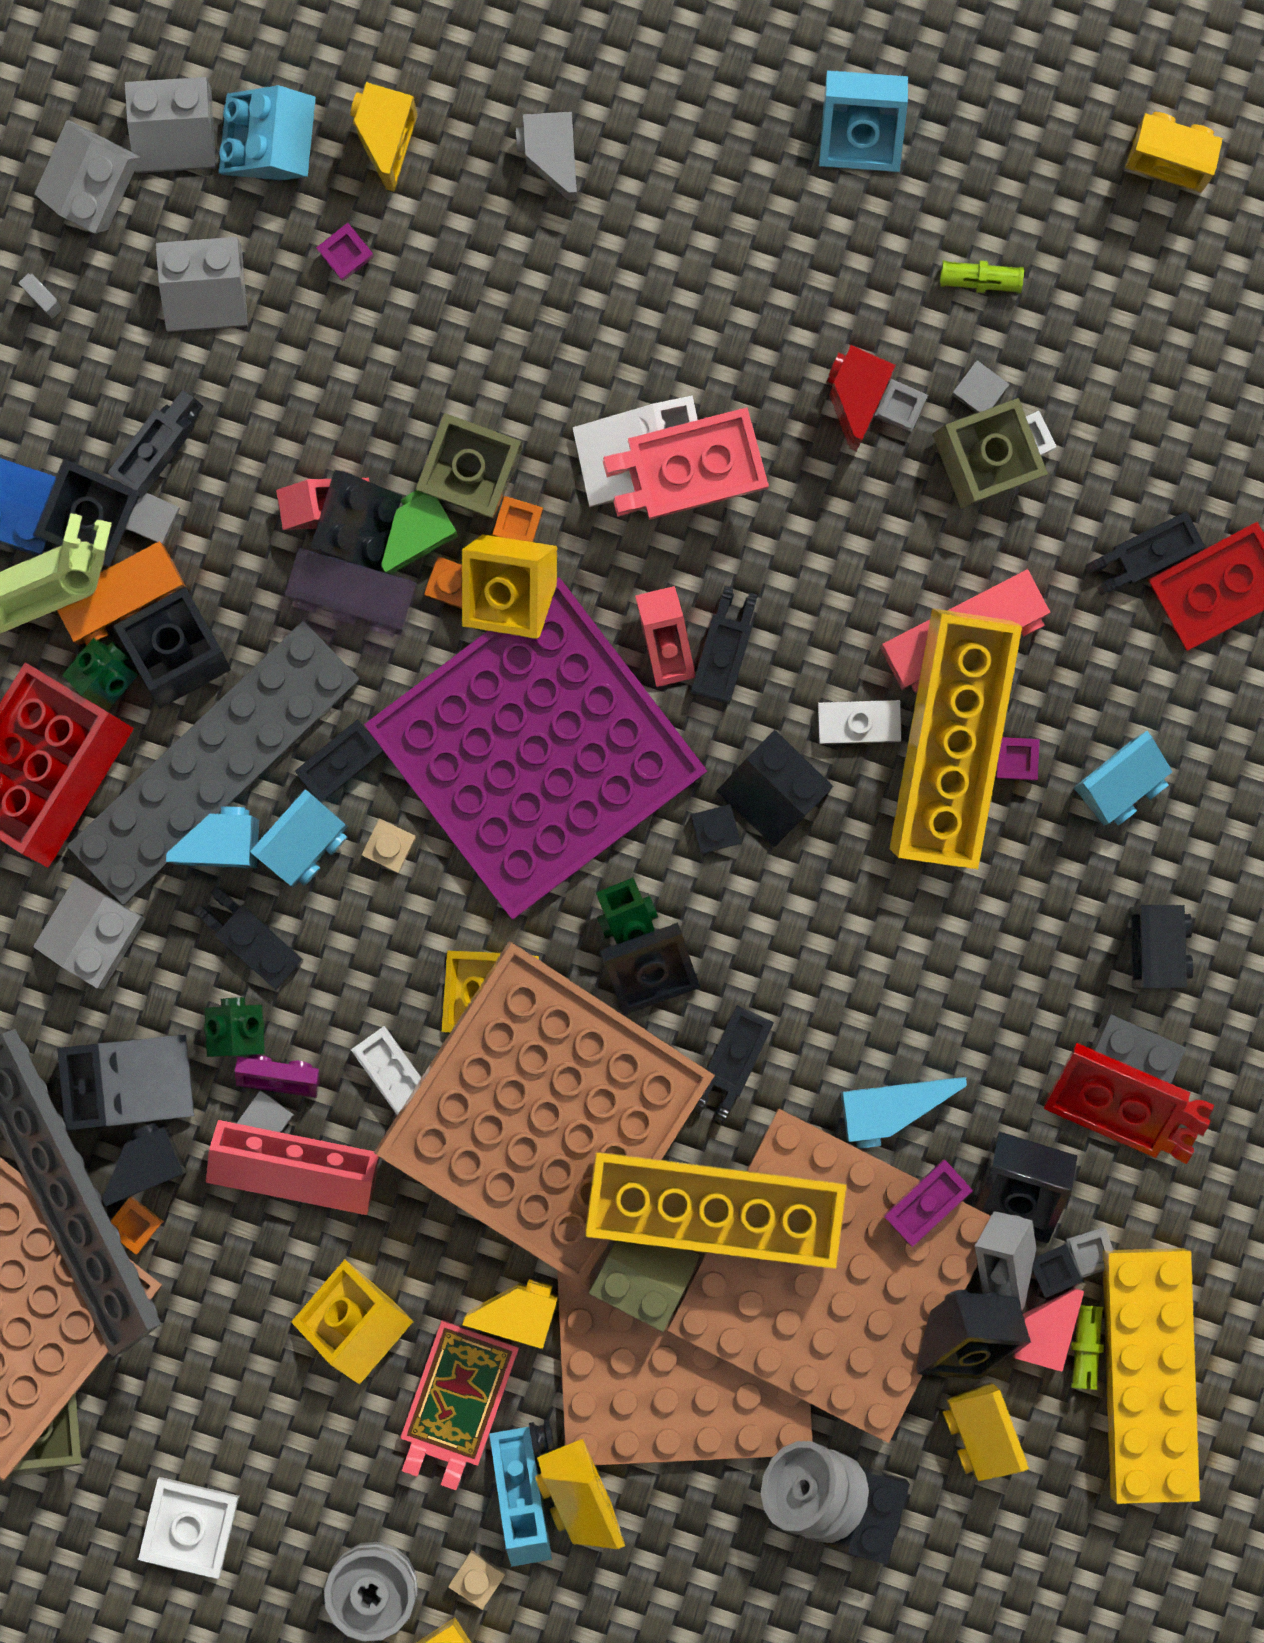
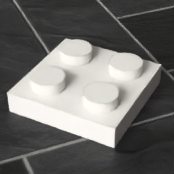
[138,1477,239,1579]

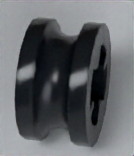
[529,1419,555,1459]

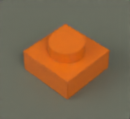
[492,496,543,542]
[424,556,462,609]
[110,1196,164,1255]

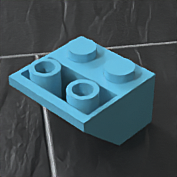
[219,85,316,180]

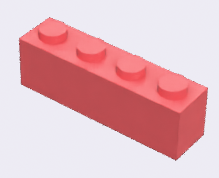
[880,569,1051,692]
[206,1120,379,1215]

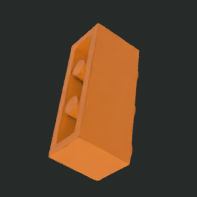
[57,541,186,646]

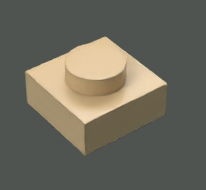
[362,818,417,873]
[448,1550,506,1610]

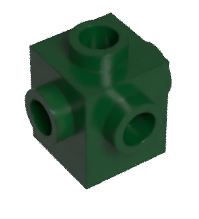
[63,637,138,712]
[596,877,659,944]
[204,997,265,1057]

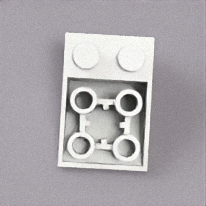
[573,396,698,507]

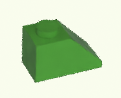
[381,491,458,577]

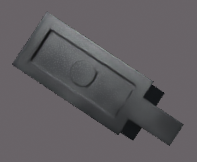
[108,390,204,499]

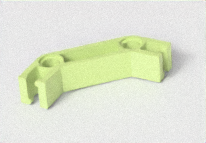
[0,513,112,634]

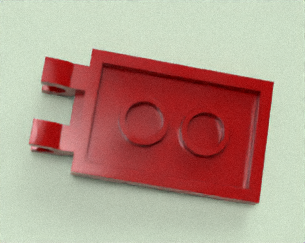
[1148,521,1264,652]
[1043,1043,1214,1164]

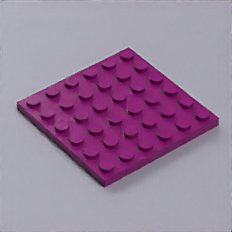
[364,577,708,920]

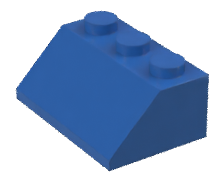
[0,458,56,556]

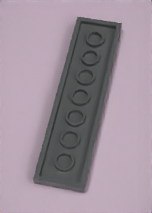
[67,621,360,905]
[0,1029,161,1358]

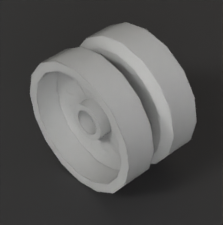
[761,1441,869,1543]
[324,1542,418,1641]

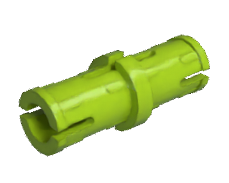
[940,260,1024,294]
[1071,1305,1104,1390]

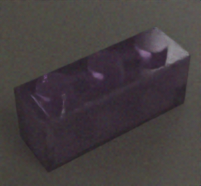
[285,548,419,637]

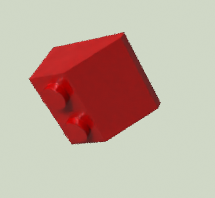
[826,345,896,452]

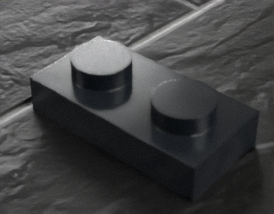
[295,719,384,803]

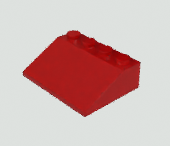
[0,662,134,868]

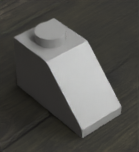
[516,112,577,201]
[975,1211,1036,1310]

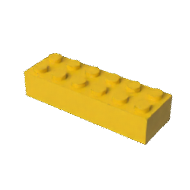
[889,608,1022,869]
[585,1152,846,1269]
[1103,1248,1200,1504]

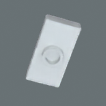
[818,700,901,744]
[351,1026,422,1115]

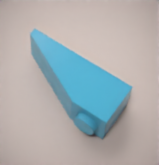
[841,1077,967,1148]
[489,1427,552,1567]

